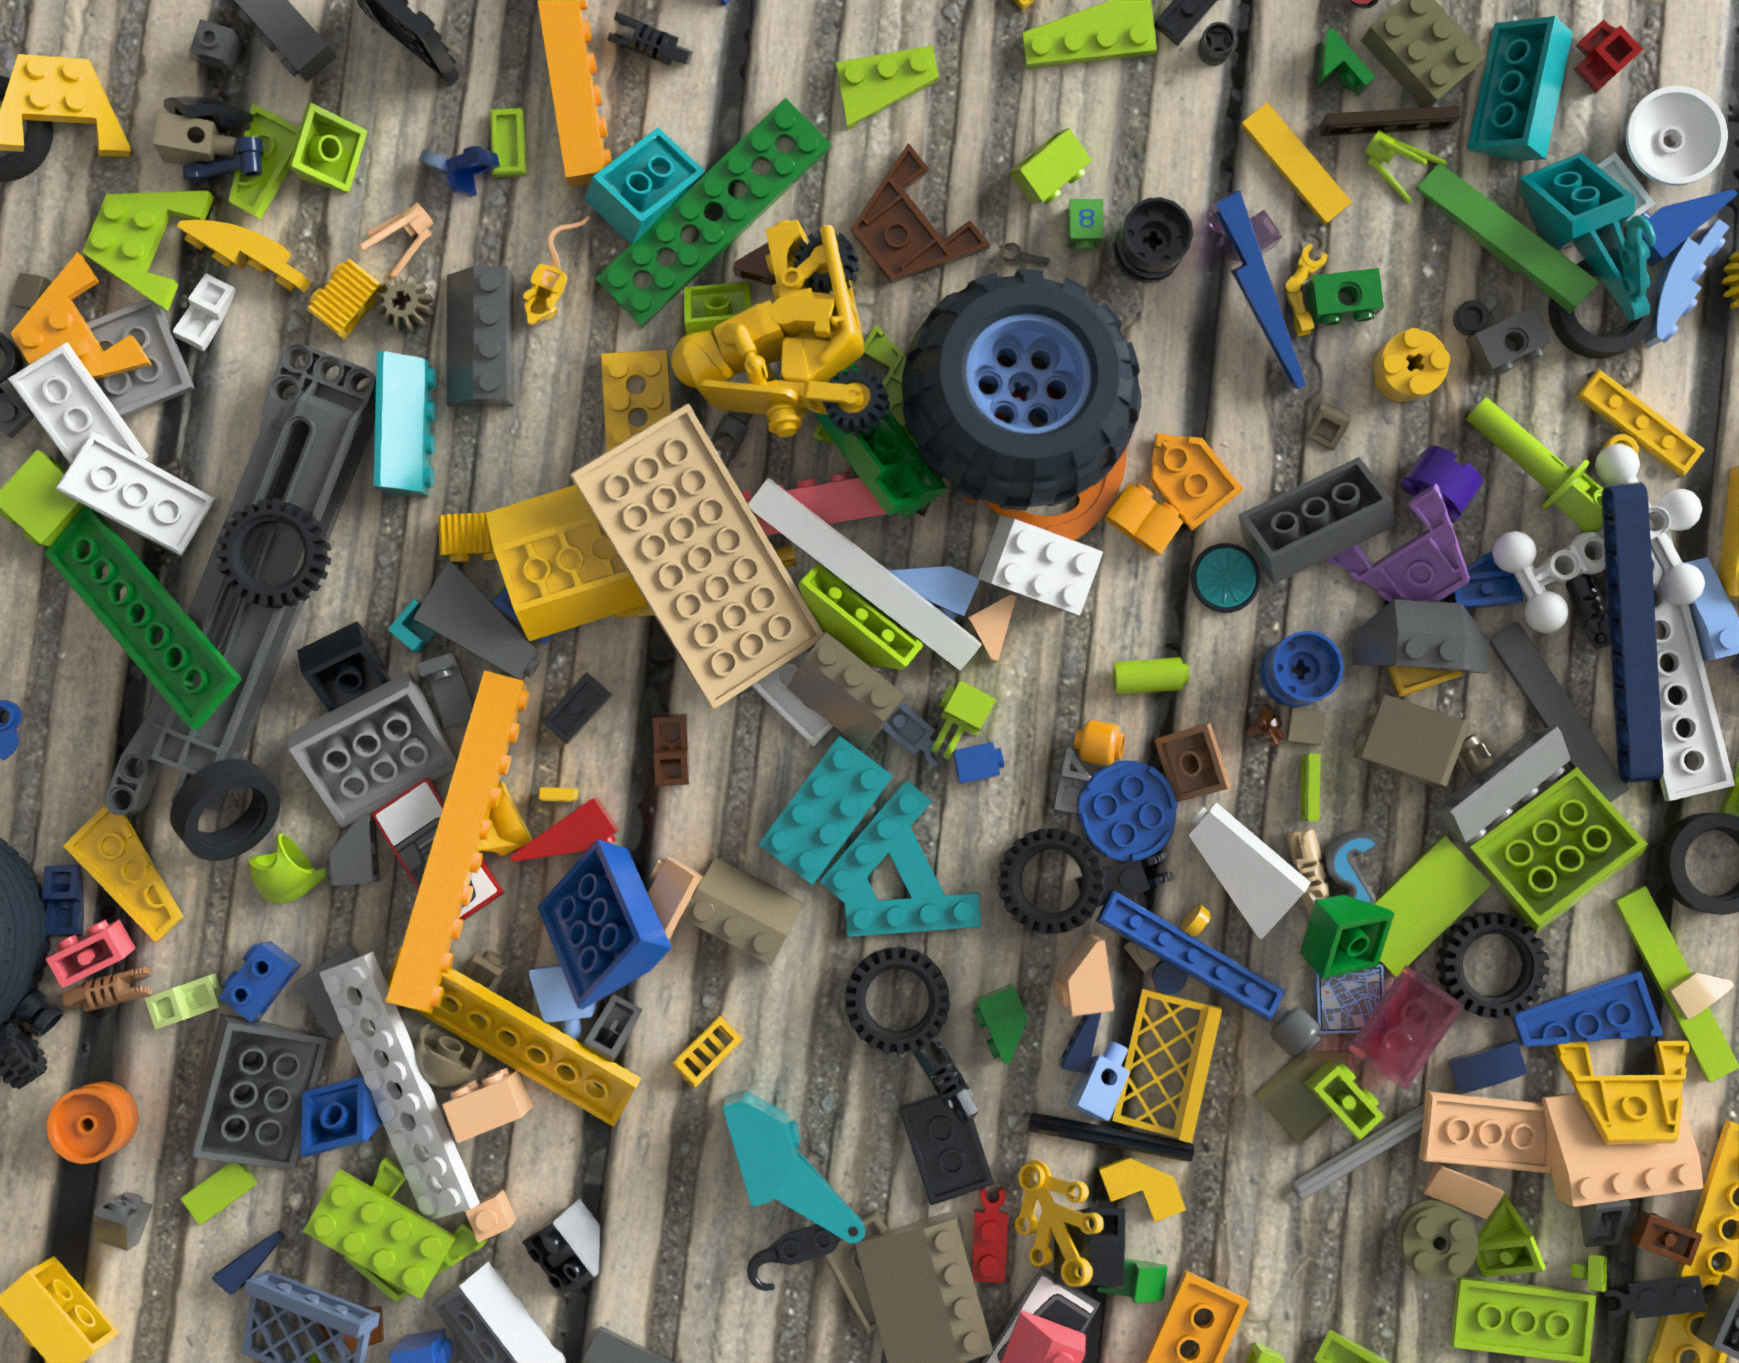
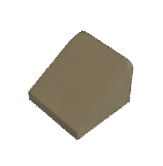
[10,273,52,310]
[1304,401,1351,450]

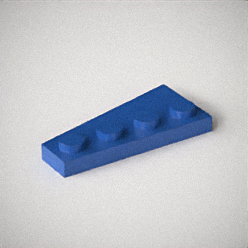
[1511,970,1663,1047]

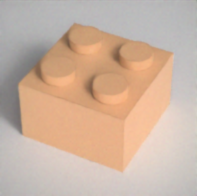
[442,1067,533,1143]

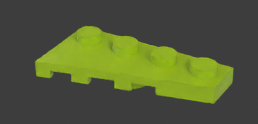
[1022,0,1157,69]

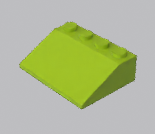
[1470,767,1648,934]

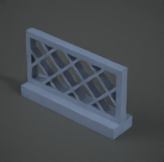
[241,1270,380,1363]

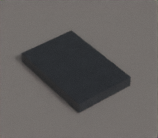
[899,1094,994,1206]

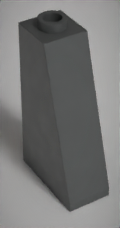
[413,561,540,680]

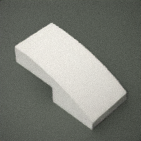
[173,273,236,352]

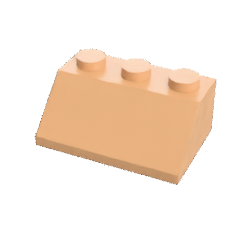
[647,857,704,971]
[1054,933,1114,1016]

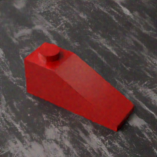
[510,798,620,862]

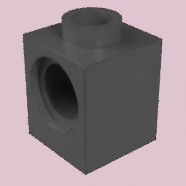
[190,19,244,74]

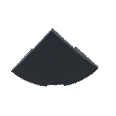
[163,96,253,126]

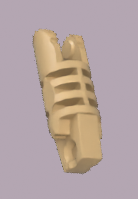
[1287,829,1330,916]

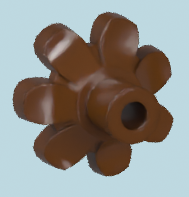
[1248,703,1284,746]

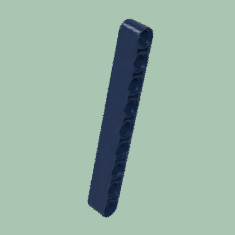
[1602,481,1664,784]

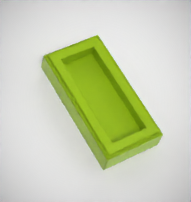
[490,108,527,178]
[1300,754,1321,821]
[180,1162,258,1226]

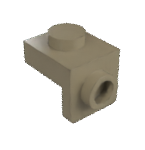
[464,949,509,992]

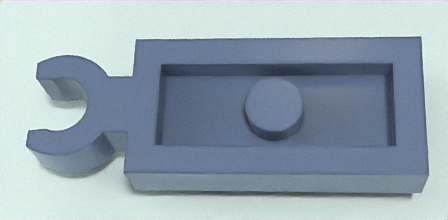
[883,703,947,767]

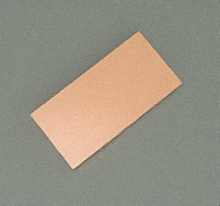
[1419,1091,1552,1174]

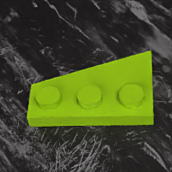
[836,45,939,130]

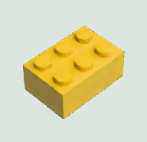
[0,1256,119,1363]

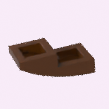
[652,714,689,786]

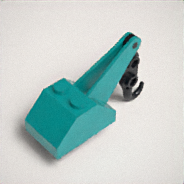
[722,1090,865,1291]

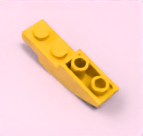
[177,220,312,293]

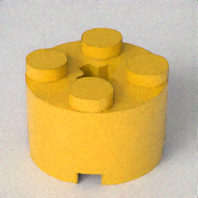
[1372,328,1450,403]

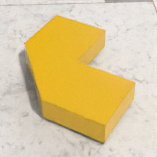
[1098,1156,1186,1222]

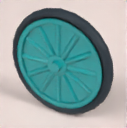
[1190,543,1261,613]

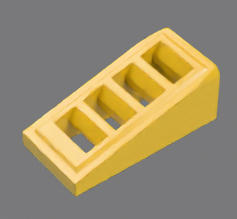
[671,1016,743,1089]

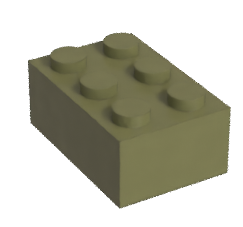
[1361,0,1487,108]

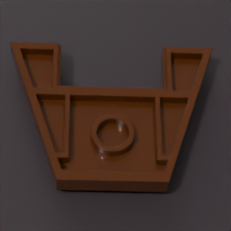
[851,143,990,284]

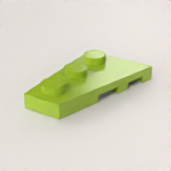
[228,103,300,220]

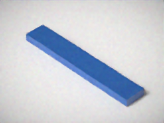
[1096,891,1285,1021]

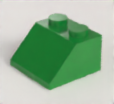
[1300,895,1394,979]

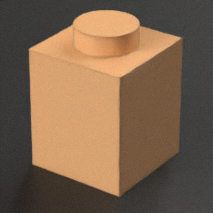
[465,1189,517,1242]

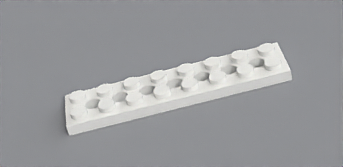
[1651,529,1735,801]
[319,952,479,1220]

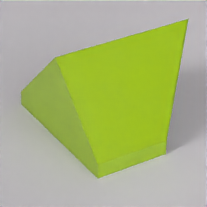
[1476,1194,1546,1277]

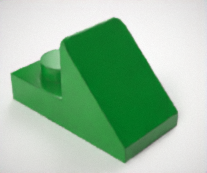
[1316,28,1376,96]
[1096,1258,1168,1303]

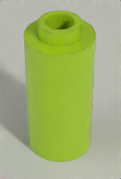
[1112,657,1189,695]

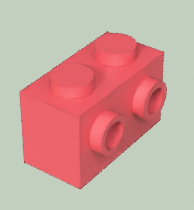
[46,919,136,988]

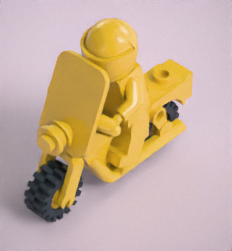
[671,219,890,437]

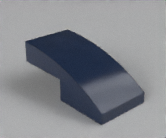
[42,865,84,937]
[1449,1040,1528,1094]

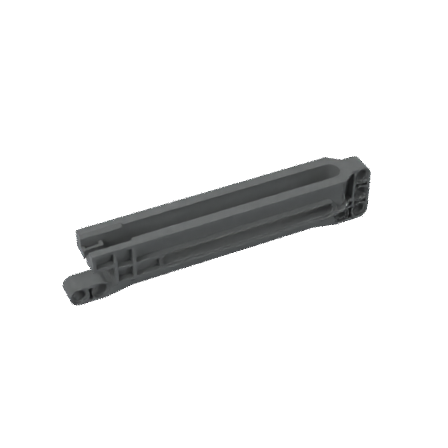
[105,343,376,815]

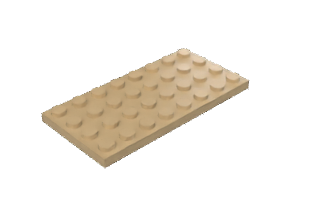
[569,403,824,709]

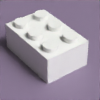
[977,515,1103,615]

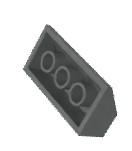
[447,266,514,407]

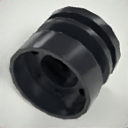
[1113,197,1193,283]

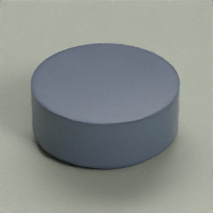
[418,149,454,175]

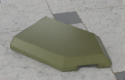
[1254,1050,1351,1146]

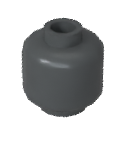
[1270,1006,1322,1058]

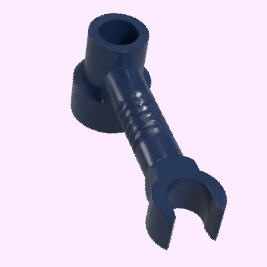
[182,137,264,184]

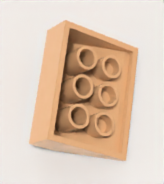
[1542,1093,1704,1207]

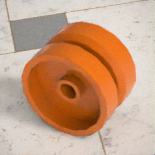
[46,1081,139,1164]

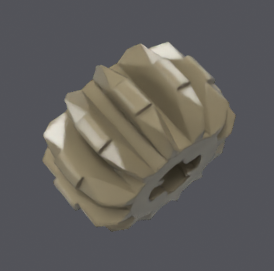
[376,275,433,333]

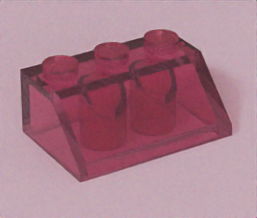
[1348,965,1465,1090]

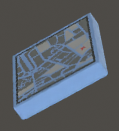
[1314,963,1386,1034]

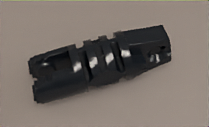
[607,11,693,66]
[1563,571,1610,650]
[913,1038,978,1124]

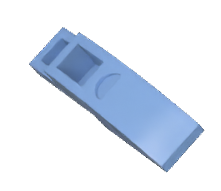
[1645,219,1729,347]

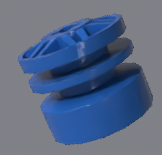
[1259,631,1344,708]

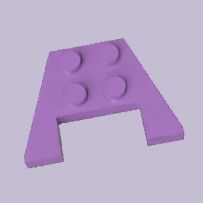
[1327,483,1470,602]

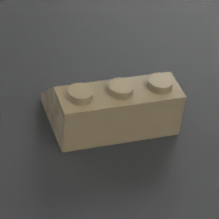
[787,632,907,751]
[681,857,804,966]

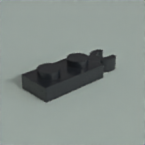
[1604,1274,1707,1319]

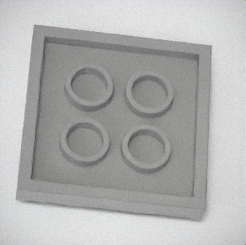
[86,298,195,419]

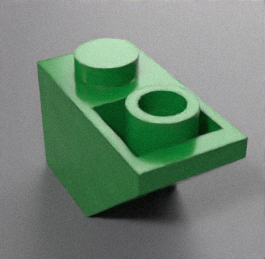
[973,983,1028,1065]

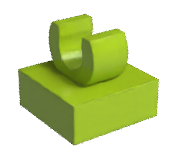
[1571,1254,1607,1293]

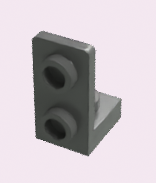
[417,653,474,728]

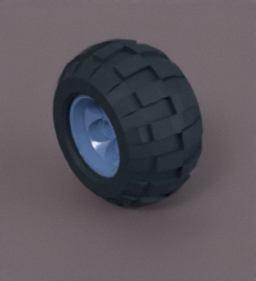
[901,269,1142,510]

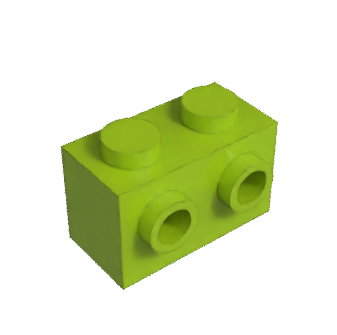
[1009,128,1092,204]
[1304,1060,1385,1140]

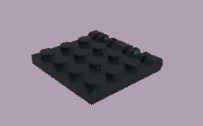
[356,0,460,86]

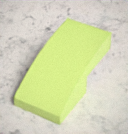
[145,973,226,1030]

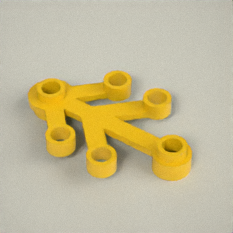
[1015,1160,1103,1287]

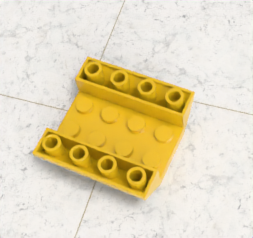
[486,485,647,641]

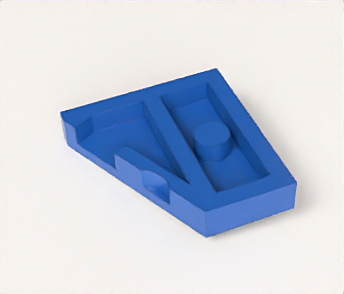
[1451,550,1524,609]

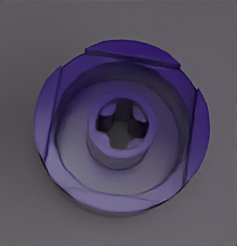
[1399,445,1483,523]

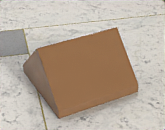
[1154,723,1231,802]

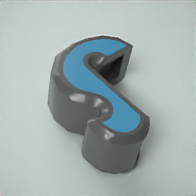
[1321,831,1380,904]

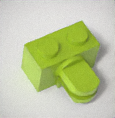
[931,680,996,760]

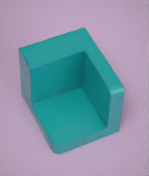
[387,599,437,653]

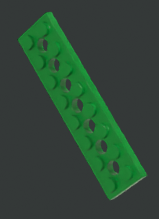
[595,98,832,328]
[44,505,242,730]

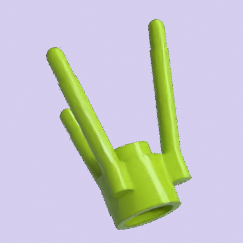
[1364,130,1447,203]

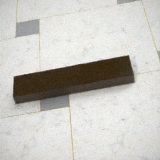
[1320,106,1460,137]

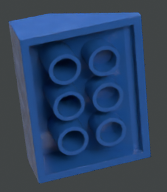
[537,839,672,1010]

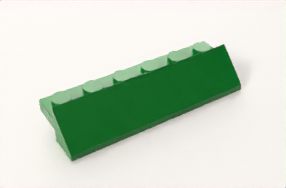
[779,363,947,519]

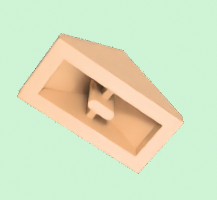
[967,594,1017,663]

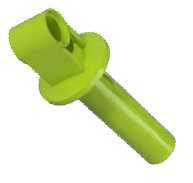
[1466,397,1603,533]

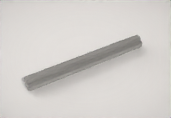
[1292,1103,1425,1199]

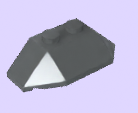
[1353,599,1490,674]

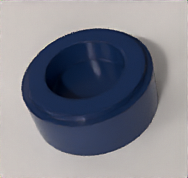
[1152,961,1187,994]

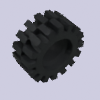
[0,1022,47,1089]

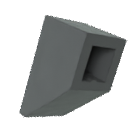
[93,1192,153,1251]

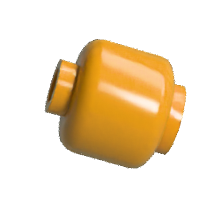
[1074,720,1125,766]

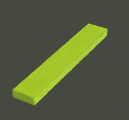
[1612,886,1739,1083]

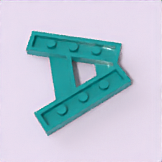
[819,780,981,937]

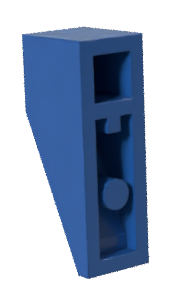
[1625,189,1738,267]

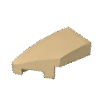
[1665,972,1734,1020]

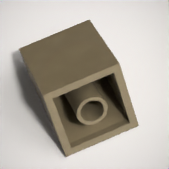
[1352,694,1470,787]

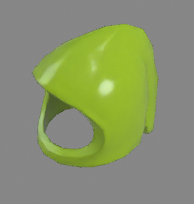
[248,833,326,904]

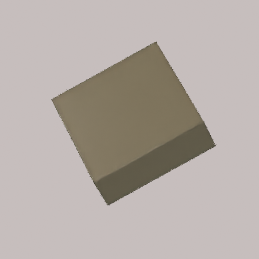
[1286,707,1326,746]

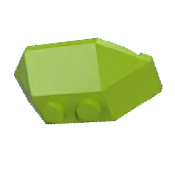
[798,562,923,670]

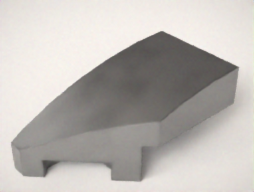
[1053,748,1091,814]

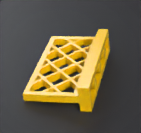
[1112,989,1222,1143]

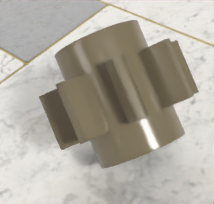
[1455,733,1497,775]

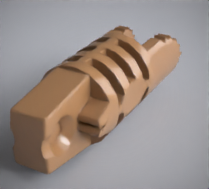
[63,966,152,1012]

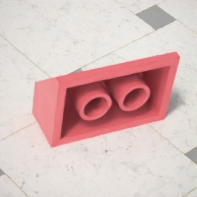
[1000,1310,1086,1363]

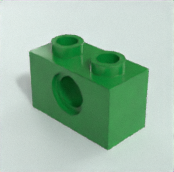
[1306,268,1384,326]

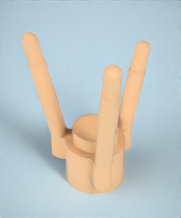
[359,203,434,278]

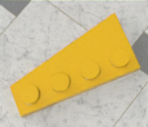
[63,804,184,942]

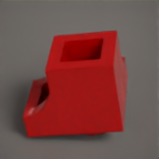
[1574,19,1643,93]

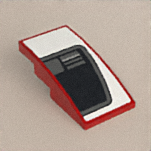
[371,777,504,920]

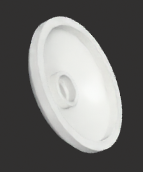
[1626,86,1728,186]

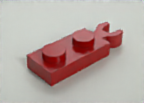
[971,1187,1009,1283]

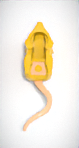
[523,216,590,326]

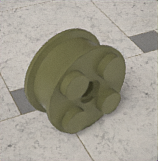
[1395,1199,1478,1282]

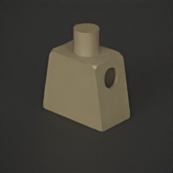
[153,111,237,165]

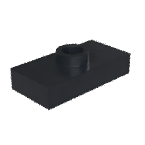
[542,672,612,745]

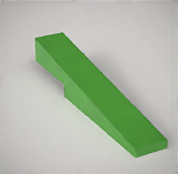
[1416,163,1599,314]

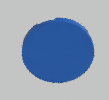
[1077,760,1178,861]

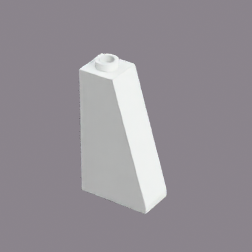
[1189,803,1311,940]

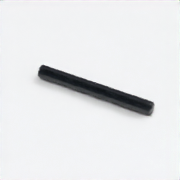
[1028,1113,1194,1162]

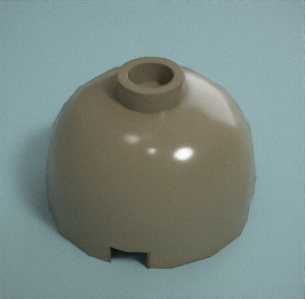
[413,1024,482,1089]

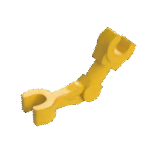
[1284,243,1328,337]

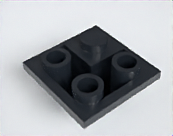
[522,1199,600,1296]
[1054,1207,1125,1288]

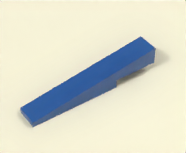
[1211,190,1306,389]

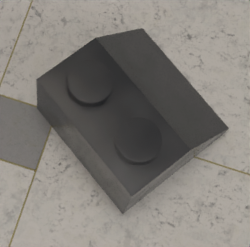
[297,621,391,712]

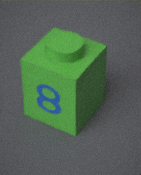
[1067,199,1104,252]

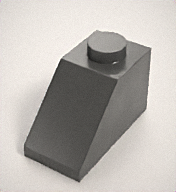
[325,815,380,886]

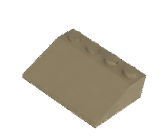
[854,1212,994,1363]

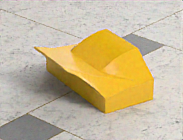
[479,782,533,857]

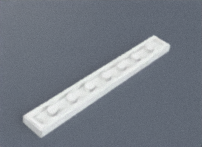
[748,478,982,671]

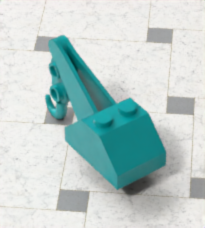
[1520,152,1655,321]

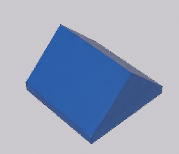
[301,1076,382,1157]

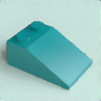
[584,127,706,245]

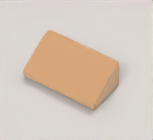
[1423,1162,1504,1219]

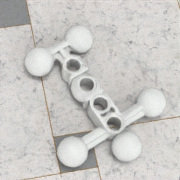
[1492,444,1705,633]

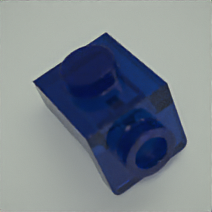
[446,146,500,197]

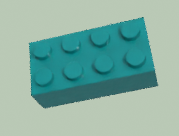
[758,736,893,885]

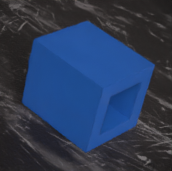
[953,742,1004,783]

